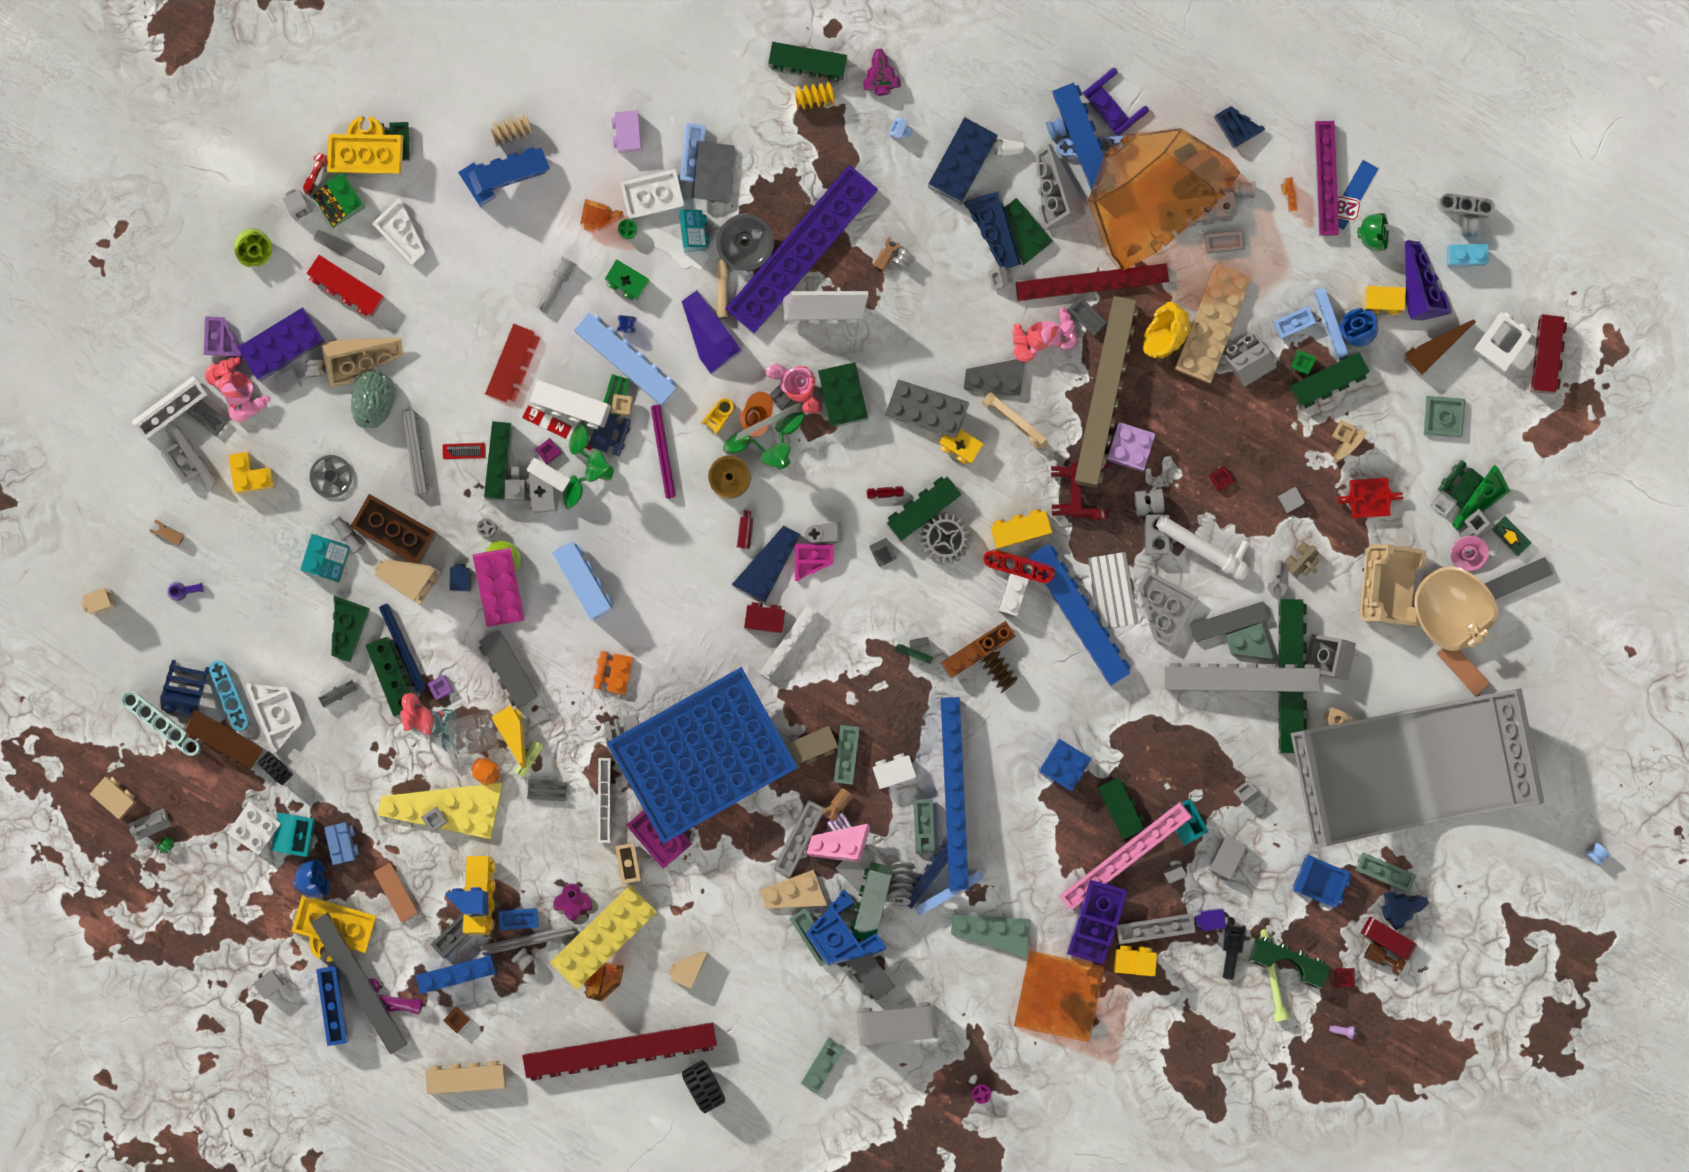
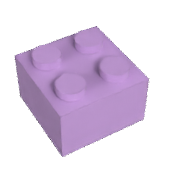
[1107,422,1155,472]

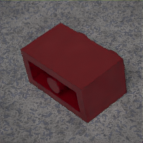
[744,602,785,633]

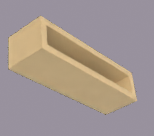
[426,1061,506,1094]

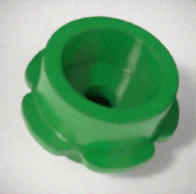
[157,836,174,854]

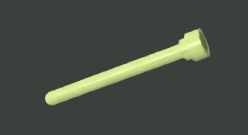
[1260,929,1290,1022]

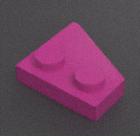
[795,543,834,581]

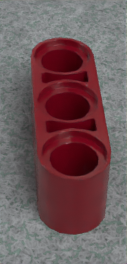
[1360,916,1418,961]

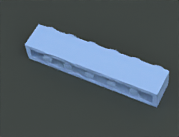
[574,313,677,406]

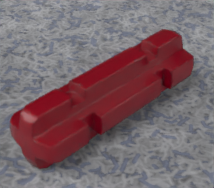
[866,486,904,499]

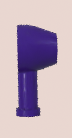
[167,582,204,601]

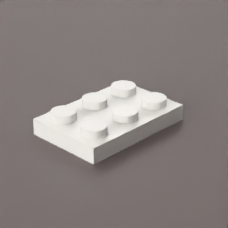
[620,169,685,220]

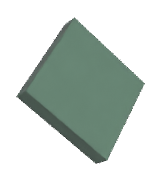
[1423,396,1465,437]

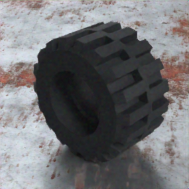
[682,1060,725,1114]

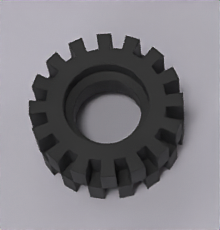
[257,751,293,786]

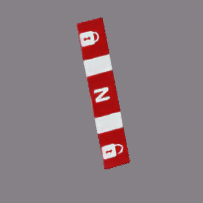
[522,405,592,450]

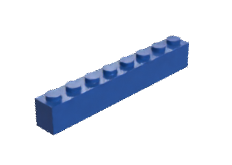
[1028,544,1131,686]

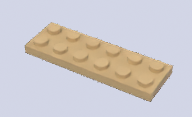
[1174,263,1251,384]

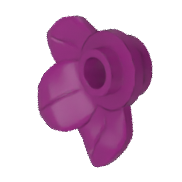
[553,883,592,921]

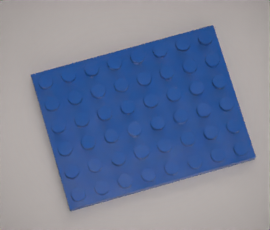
[606,667,798,844]

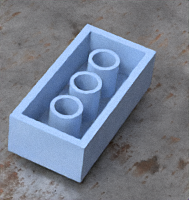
[552,541,613,621]

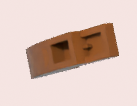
[941,621,1016,679]

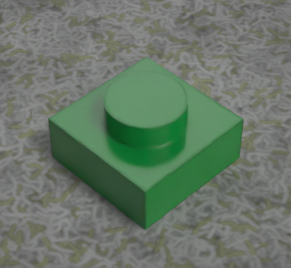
[1290,350,1316,376]

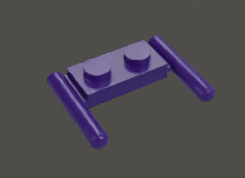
[1082,68,1149,136]

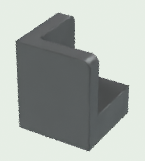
[869,538,897,567]

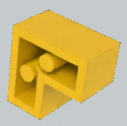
[228,452,275,494]
[1114,946,1157,976]

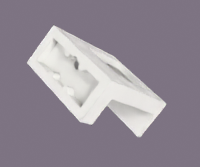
[1472,312,1532,373]

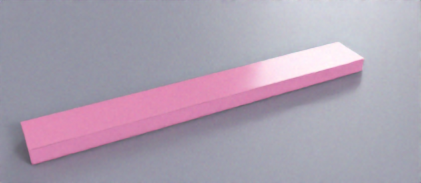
[1060,802,1192,911]

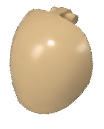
[1414,566,1498,651]

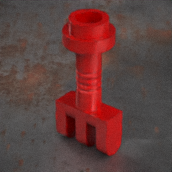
[303,153,328,195]

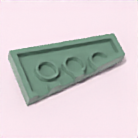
[951,914,1029,957]

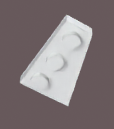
[372,197,426,265]

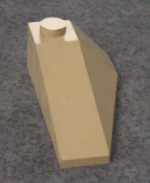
[321,338,403,387]

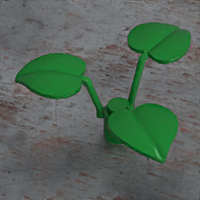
[723,412,805,469]
[563,422,614,510]

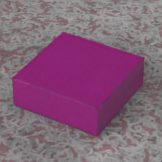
[535,438,562,465]

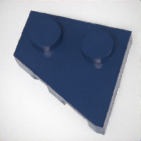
[1214,106,1265,149]

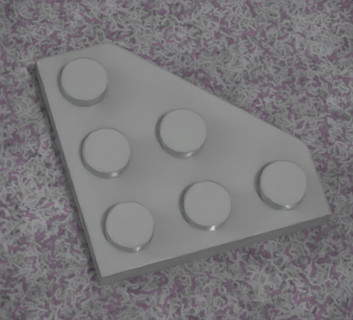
[1138,570,1198,648]

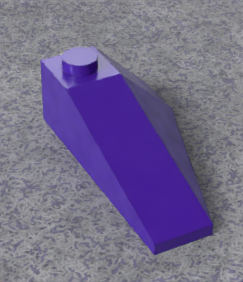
[1405,240,1452,321]
[681,290,742,374]

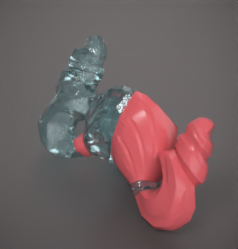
[400,693,458,752]

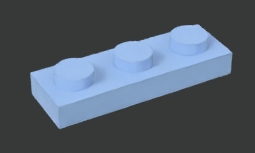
[680,123,706,182]

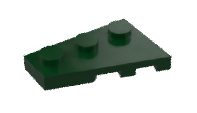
[1005,198,1053,266]
[331,595,370,663]

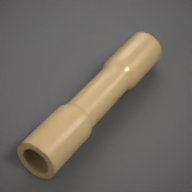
[717,260,728,318]

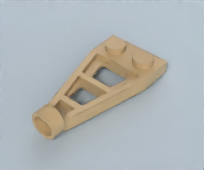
[982,392,1049,451]

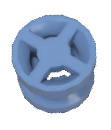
[1046,117,1067,140]

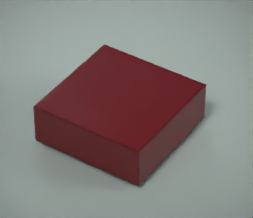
[1208,466,1235,492]
[1335,968,1355,988]

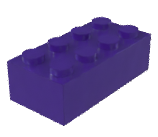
[237,307,325,382]

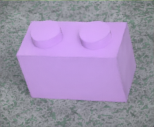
[612,110,641,153]

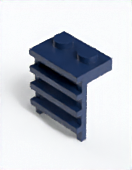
[160,660,209,718]

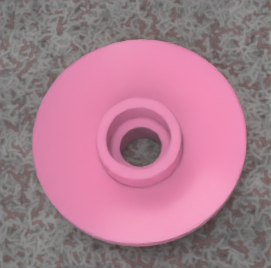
[1450,536,1489,571]

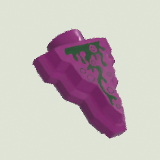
[863,48,901,96]

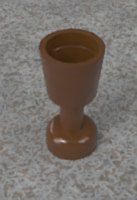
[1363,941,1406,976]

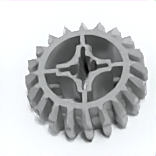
[920,513,971,565]

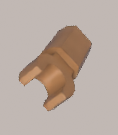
[873,237,900,272]
[149,520,185,546]
[822,788,853,822]

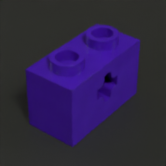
[1195,908,1226,931]

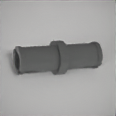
[318,679,358,708]

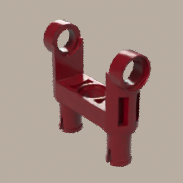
[1051,461,1109,519]

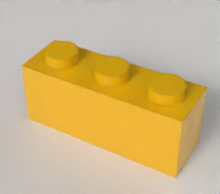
[990,509,1052,549]

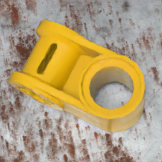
[701,398,734,435]

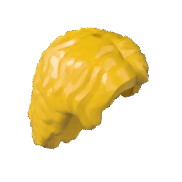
[1143,302,1191,359]

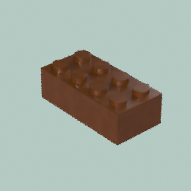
[350,494,438,564]

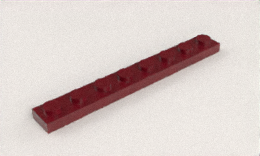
[1015,263,1169,302]

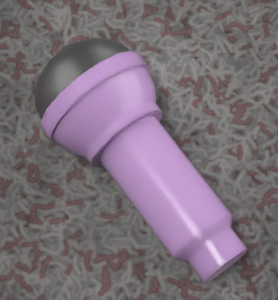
[1329,1025,1359,1040]

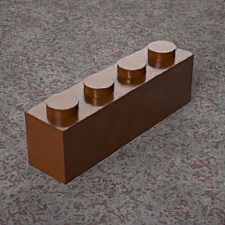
[183,709,263,769]

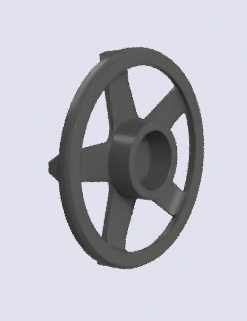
[309,455,353,498]

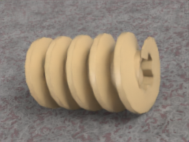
[491,113,533,147]

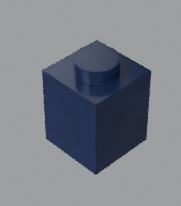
[450,564,471,592]

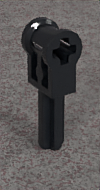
[1222,922,1246,980]

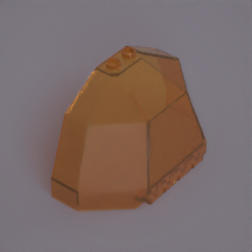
[1088,127,1241,271]

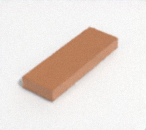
[1436,648,1490,696]
[374,863,418,923]

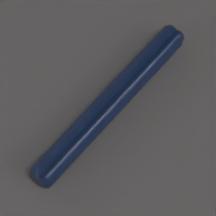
[379,604,427,692]

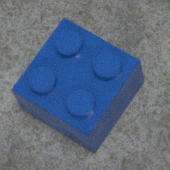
[1038,739,1092,792]

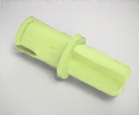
[514,741,543,778]

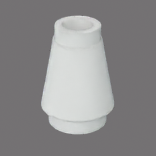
[995,139,1024,157]

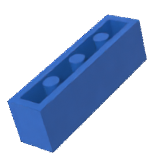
[468,147,550,195]
[416,955,497,994]
[316,966,349,1046]

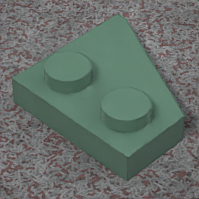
[1225,623,1274,659]

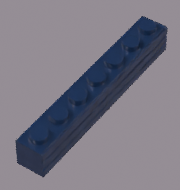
[907,840,948,909]

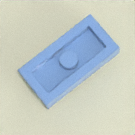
[1273,306,1316,339]

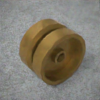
[708,455,751,499]

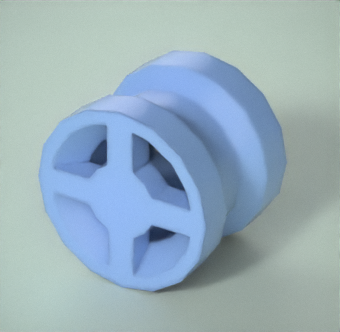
[1586,843,1611,867]

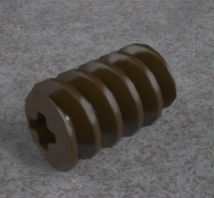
[979,651,1019,693]

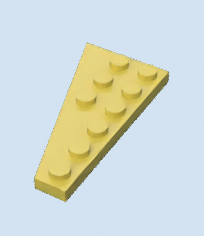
[378,782,503,839]

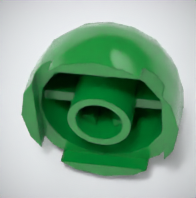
[1357,213,1389,251]

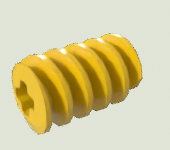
[795,82,835,110]

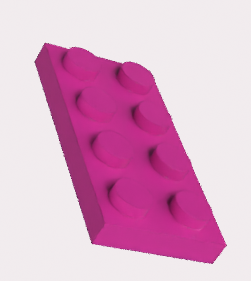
[473,548,525,627]

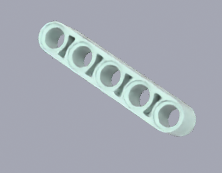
[121,691,202,756]

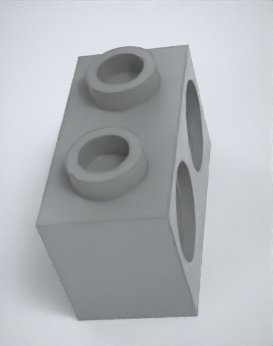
[1145,515,1173,555]

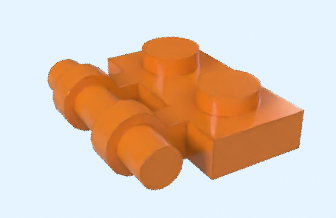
[593,651,633,695]

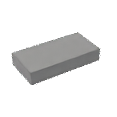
[1204,230,1244,254]

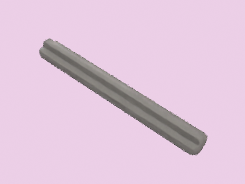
[481,926,575,955]

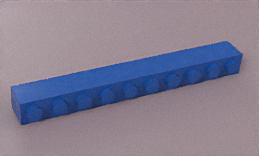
[940,697,969,892]

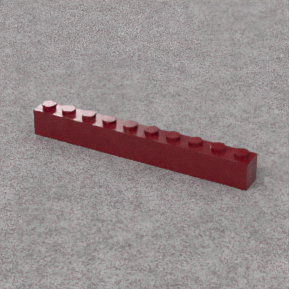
[522,1022,717,1081]

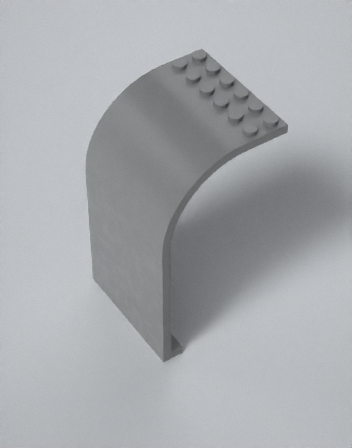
[1291,688,1545,849]

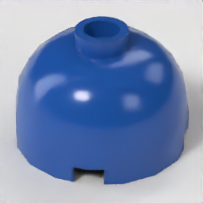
[1339,308,1379,347]
[293,859,329,899]

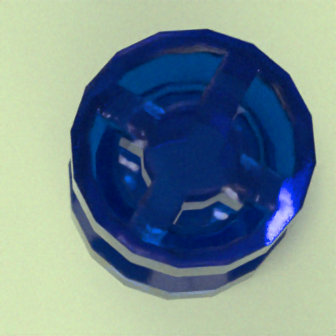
[617,315,637,333]

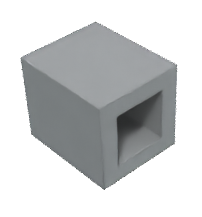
[253,969,285,999]

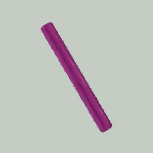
[650,405,676,499]

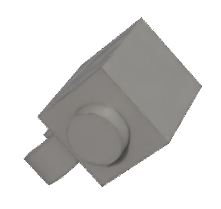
[505,467,526,501]
[1459,509,1496,538]

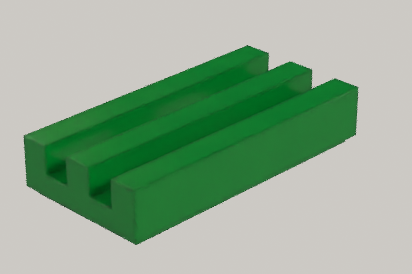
[604,374,630,416]

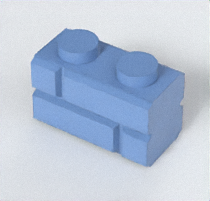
[324,822,359,865]

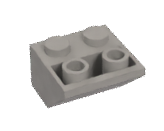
[1222,332,1277,387]

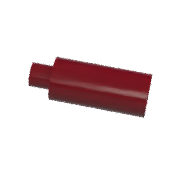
[736,510,754,549]

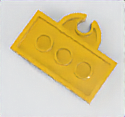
[327,116,403,174]
[291,895,377,962]

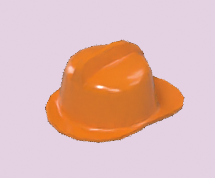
[740,391,773,437]

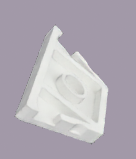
[246,684,303,754]

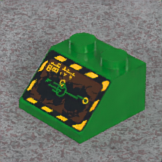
[313,173,365,228]

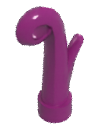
[369,978,423,1015]

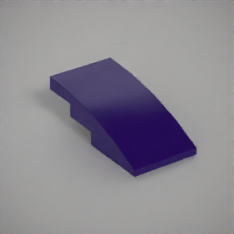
[1066,880,1127,965]

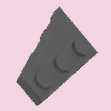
[963,359,1025,396]

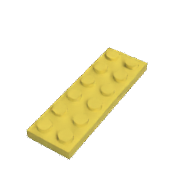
[549,885,657,991]

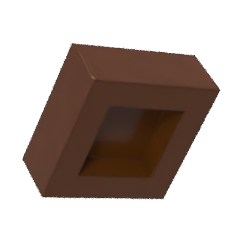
[443,1006,470,1033]

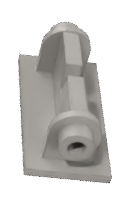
[129,808,171,841]

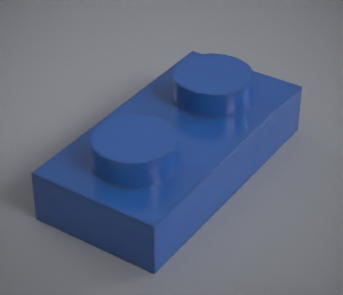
[498,908,539,930]

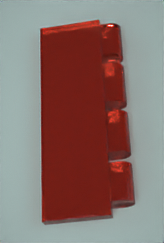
[485,323,540,403]

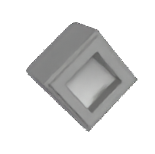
[1278,487,1305,513]
[1163,863,1187,884]

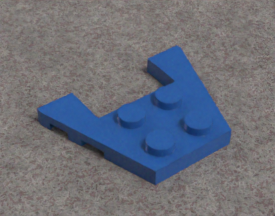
[806,889,886,966]

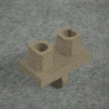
[1285,542,1319,578]

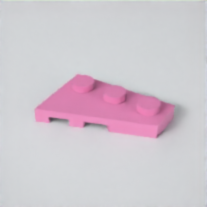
[807,824,870,862]

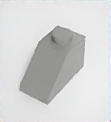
[283,189,312,221]

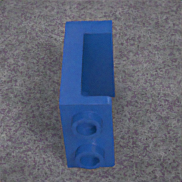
[1292,854,1352,908]

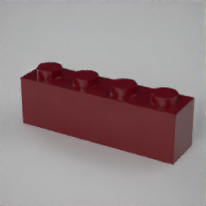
[1530,314,1567,394]

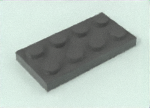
[885,379,970,439]

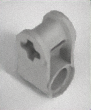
[805,522,842,543]

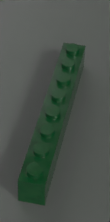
[1278,599,1307,753]

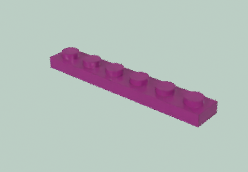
[1314,121,1339,236]

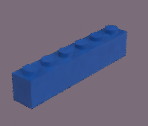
[1051,82,1118,198]

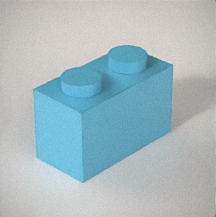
[1447,244,1489,267]

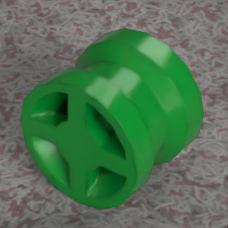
[618,219,637,240]

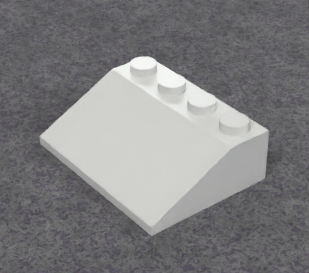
[783,291,868,325]

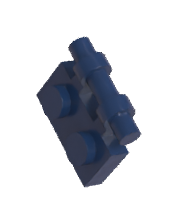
[588,413,631,457]

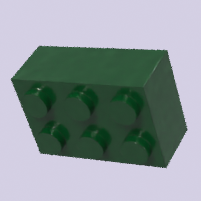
[818,362,868,428]

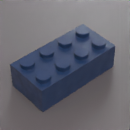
[928,117,998,205]

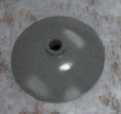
[716,214,774,271]

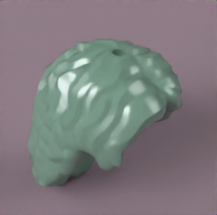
[351,370,396,428]

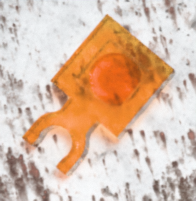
[1281,177,1298,212]

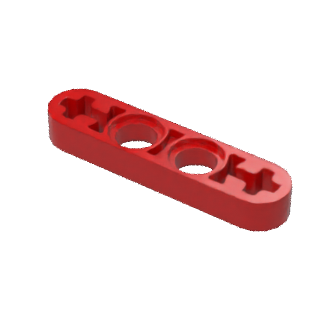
[983,549,1055,583]

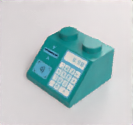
[679,209,710,253]
[300,533,350,582]

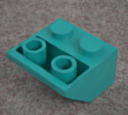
[271,812,316,857]

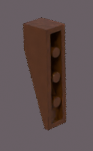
[1404,319,1476,377]

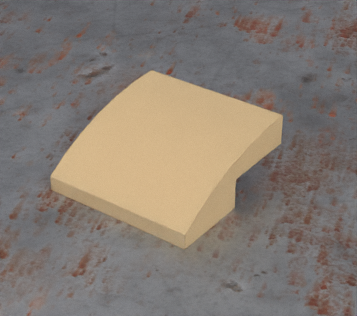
[1331,428,1367,463]

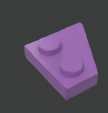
[204,316,241,357]

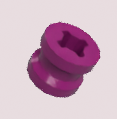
[972,1084,991,1104]

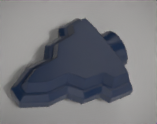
[1381,892,1429,930]

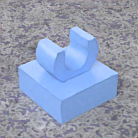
[888,118,913,138]

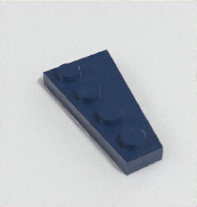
[963,191,1021,269]
[731,525,801,603]

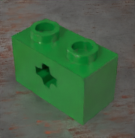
[605,259,650,301]

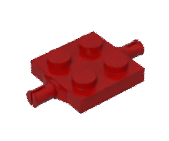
[1337,478,1403,519]

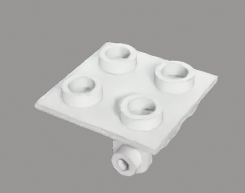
[227,802,281,855]

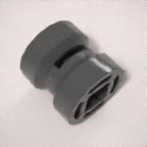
[770,385,792,411]

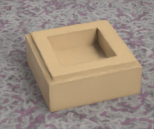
[611,394,633,416]
[1332,420,1358,444]

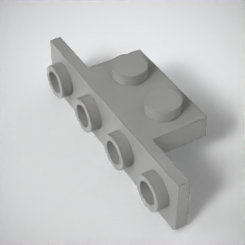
[161,422,216,491]

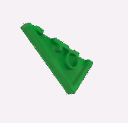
[1452,465,1511,531]

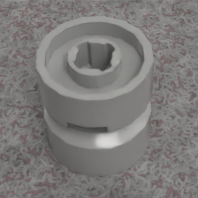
[1134,489,1164,516]

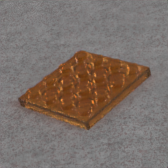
[1014,950,1105,1042]

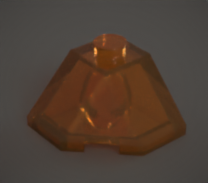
[580,199,624,233]
[584,962,624,1002]

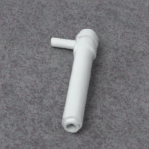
[1156,517,1250,580]

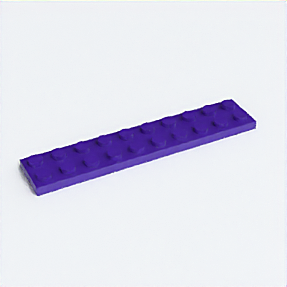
[725,164,878,334]

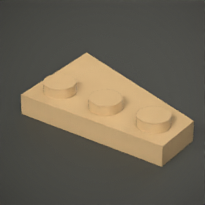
[760,870,827,908]

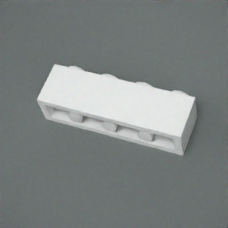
[132,375,207,440]
[530,380,612,429]

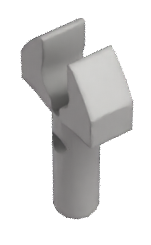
[1267,560,1288,597]

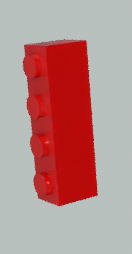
[306,255,385,317]

